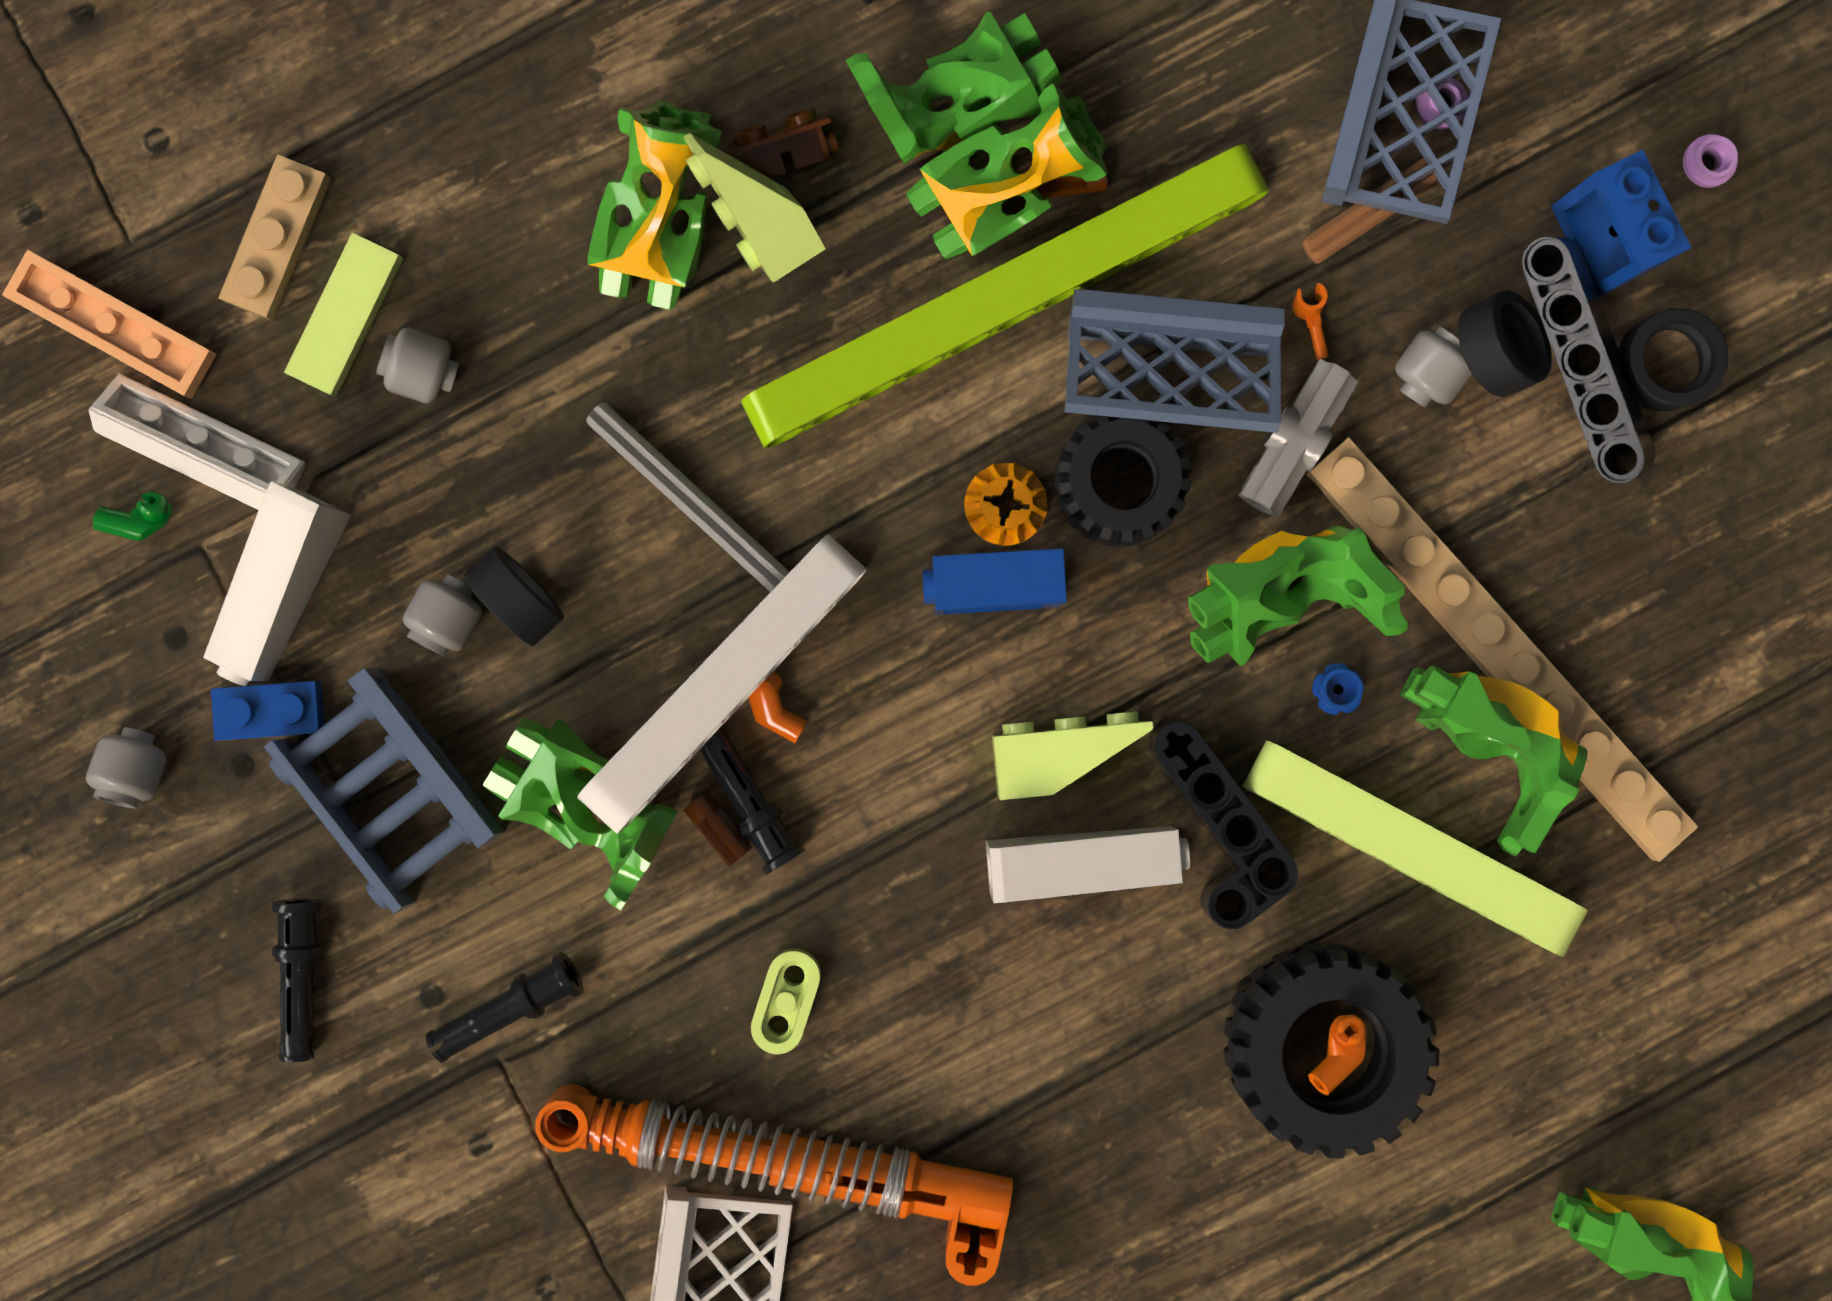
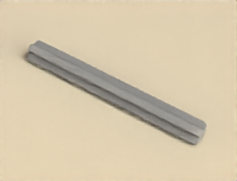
[586,402,789,592]

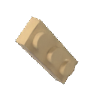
[218,154,331,321]

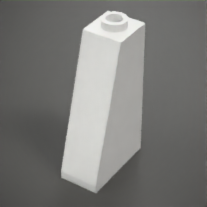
[203,481,351,686]
[986,826,1190,903]

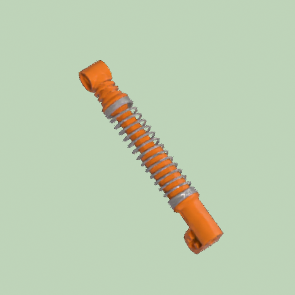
[535,1085,1013,1286]

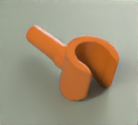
[1292,283,1329,360]

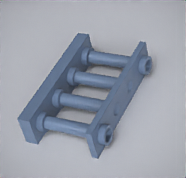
[263,668,506,914]

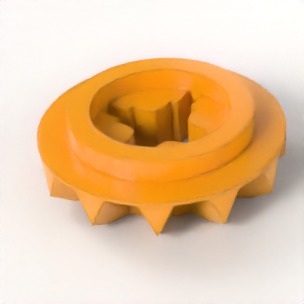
[964,462,1047,546]

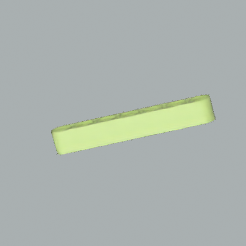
[1242,740,1588,957]

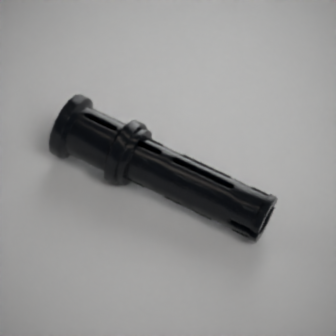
[700,726,806,875]
[272,899,321,1062]
[426,952,584,1063]

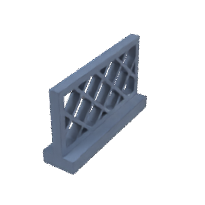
[1321,0,1501,224]
[1064,289,1285,433]

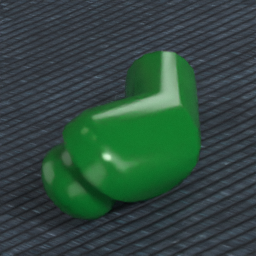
[93,491,172,541]

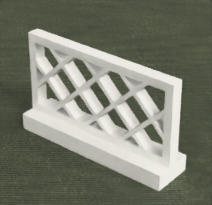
[650,1185,792,1301]

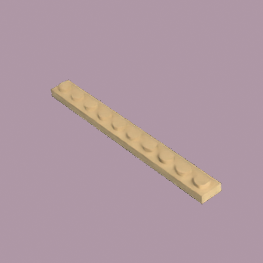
[1306,437,1698,862]

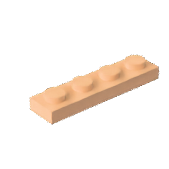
[2,249,217,399]

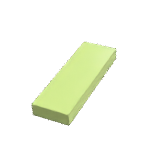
[284,233,403,397]

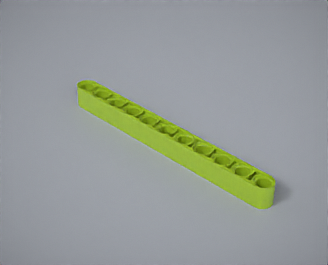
[741,144,1270,449]

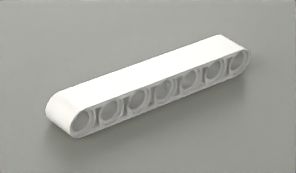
[577,534,867,834]

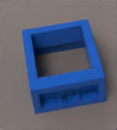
[1551,150,1691,297]
[922,549,1067,615]

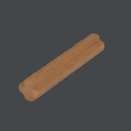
[1302,157,1439,264]

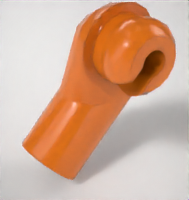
[748,671,808,744]
[1308,1014,1367,1095]

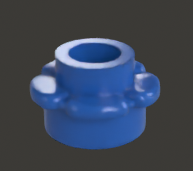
[1312,663,1364,715]

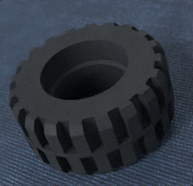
[1223,943,1440,1158]

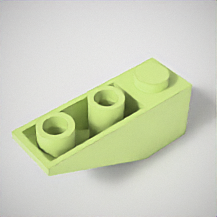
[683,133,826,283]
[992,712,1153,800]

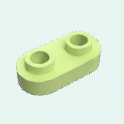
[751,948,821,1054]

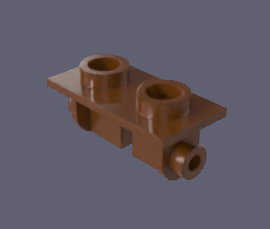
[728,108,839,178]

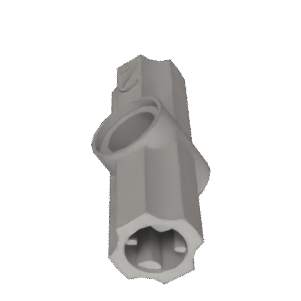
[1238,359,1359,518]

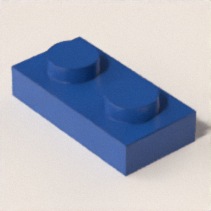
[211,681,324,741]

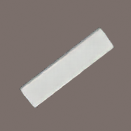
[88,373,305,510]

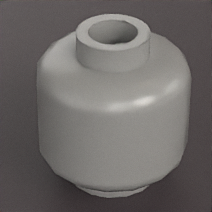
[1395,326,1472,408]
[376,327,459,404]
[402,575,482,656]
[85,727,167,809]

